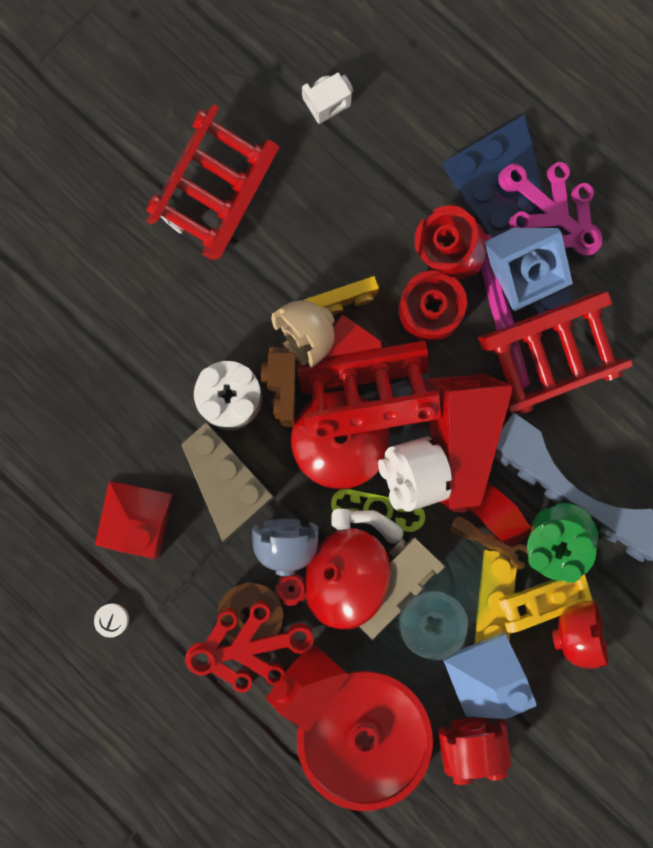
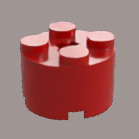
[415,205,488,280]
[399,270,467,342]
[438,717,512,785]

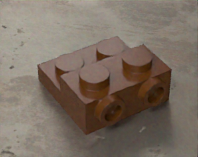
[261,347,297,427]

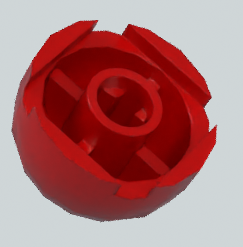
[553,600,609,669]

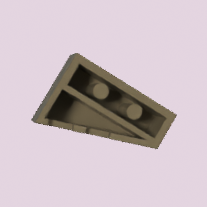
[181,423,274,542]
[359,538,445,640]

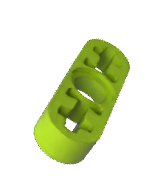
[331,489,425,532]

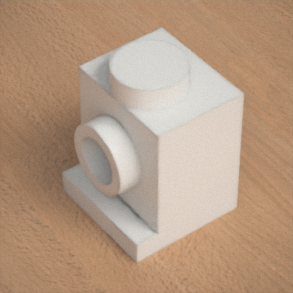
[302,73,353,124]

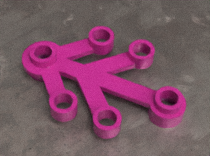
[498,162,602,256]

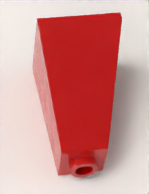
[425,373,512,512]

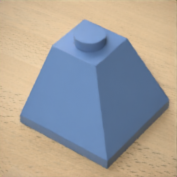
[485,228,573,311]
[443,632,537,719]

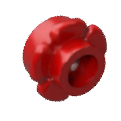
[275,574,306,606]

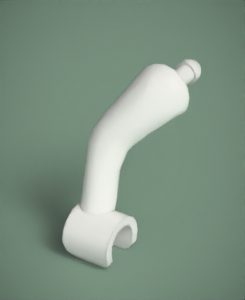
[331,509,403,544]

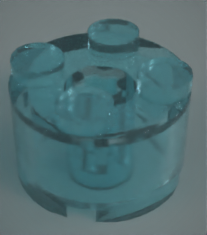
[398,590,468,660]

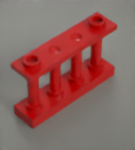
[146,104,280,261]
[478,292,632,415]
[296,341,441,441]

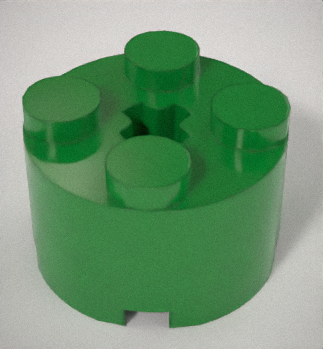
[527,503,599,583]

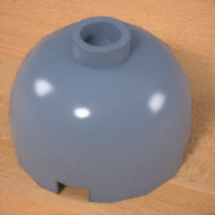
[252,519,318,576]

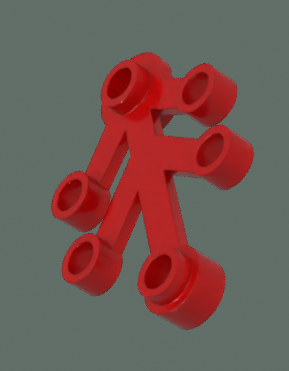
[185,600,314,693]

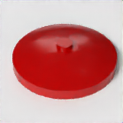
[297,671,433,811]

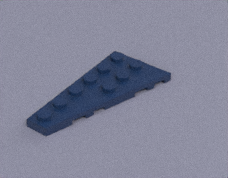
[442,115,571,315]

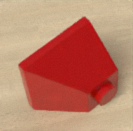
[95,481,173,559]
[266,643,350,732]

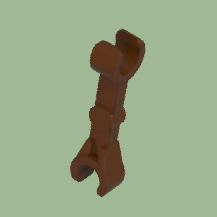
[451,516,528,569]

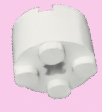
[194,361,262,430]
[378,436,452,511]

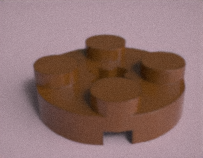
[218,582,284,644]

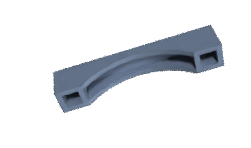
[494,413,653,562]

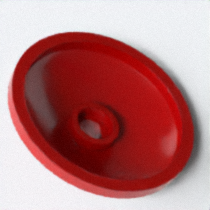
[291,391,389,489]
[305,528,391,629]

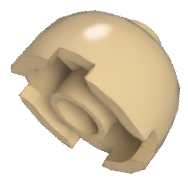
[271,300,335,368]

